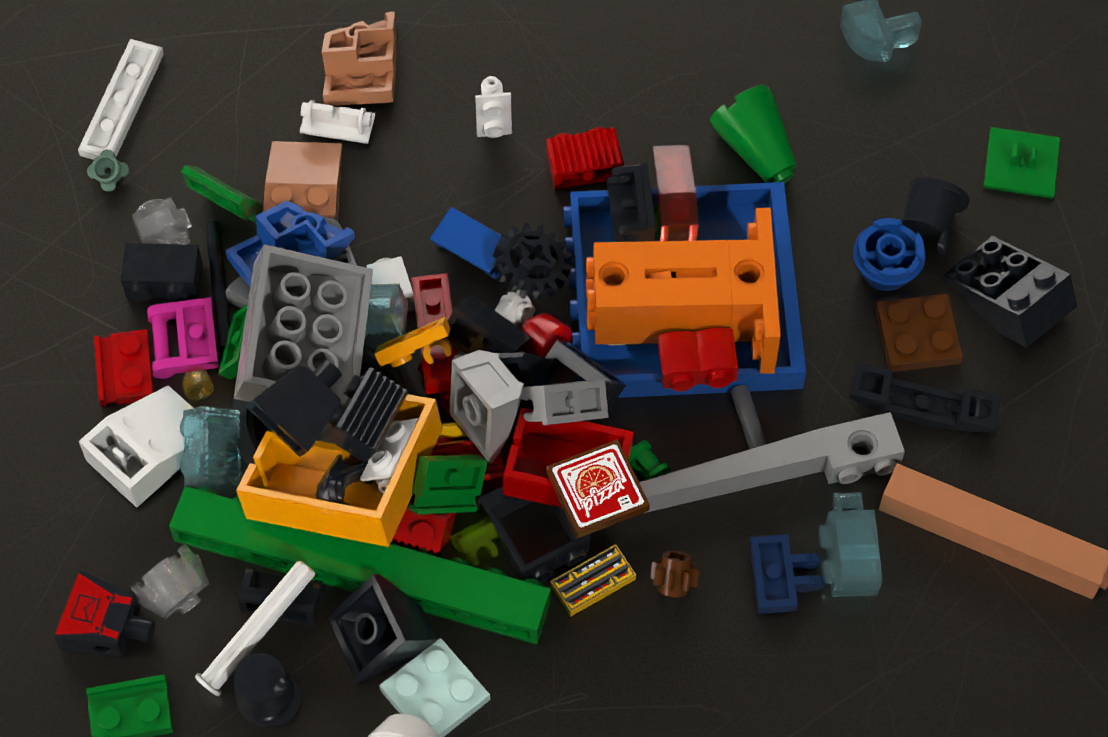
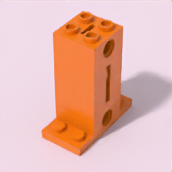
[586,208,780,374]

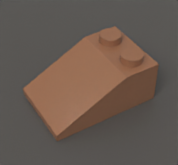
[263,141,342,221]

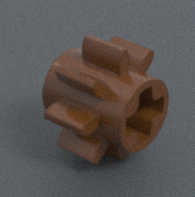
[650,551,700,597]

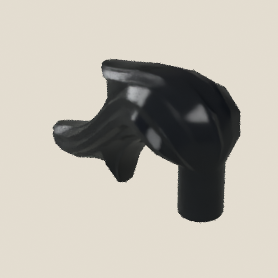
[315,454,373,506]

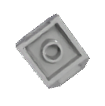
[450,350,524,463]

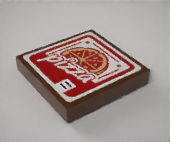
[546,439,650,538]

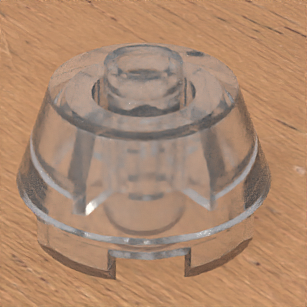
[131,544,210,620]

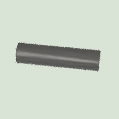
[730,385,767,449]

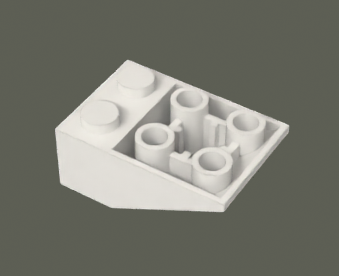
[78,386,219,508]

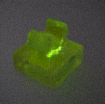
[450,520,498,566]

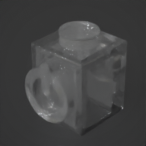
[131,197,192,244]

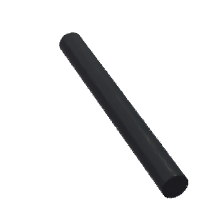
[206,221,230,353]

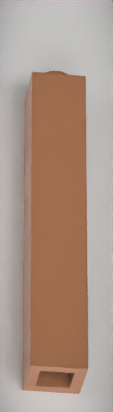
[878,463,1108,599]

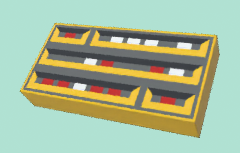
[551,545,636,617]

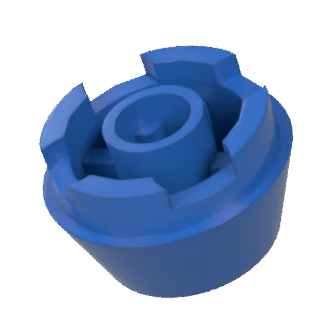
[853,218,926,291]

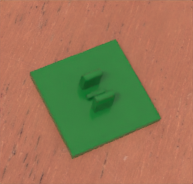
[983,127,1060,199]

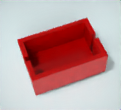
[503,407,634,508]

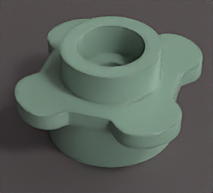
[87,150,129,192]

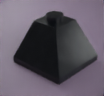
[327,574,437,683]

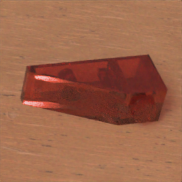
[653,145,698,241]

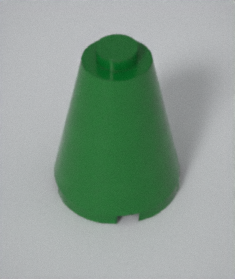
[709,84,797,183]

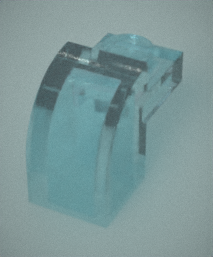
[840,0,922,62]

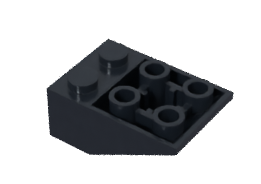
[942,236,1077,348]

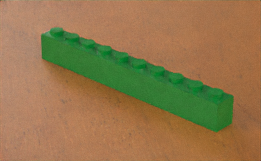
[169,486,551,644]

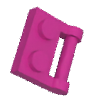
[147,297,219,379]

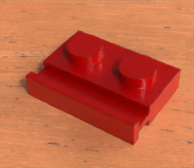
[94,329,154,407]

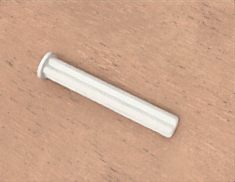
[195,561,315,696]

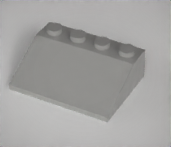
[234,244,373,406]

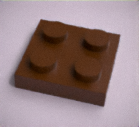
[875,294,963,372]

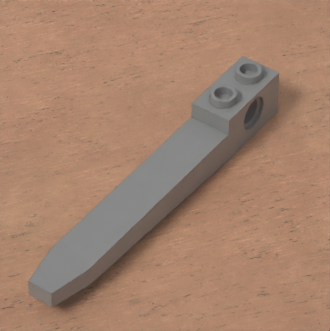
[639,412,905,513]

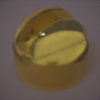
[182,368,214,401]

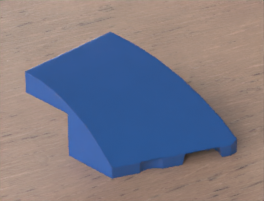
[226,201,355,287]

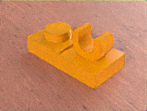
[374,317,452,367]

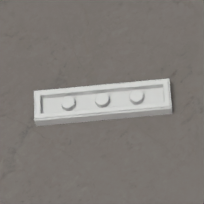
[78,39,164,160]

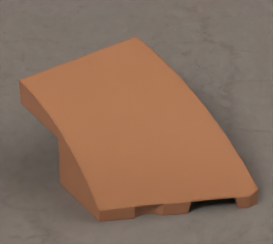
[322,12,396,106]

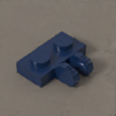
[749,534,825,614]

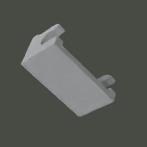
[521,379,609,425]

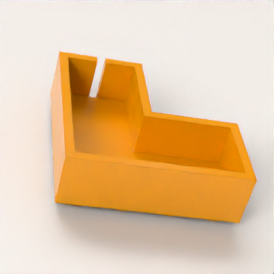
[236,394,443,547]

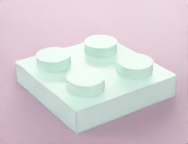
[379,638,490,737]

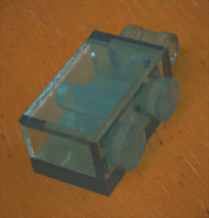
[819,492,882,597]

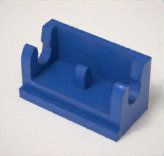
[430,207,501,279]

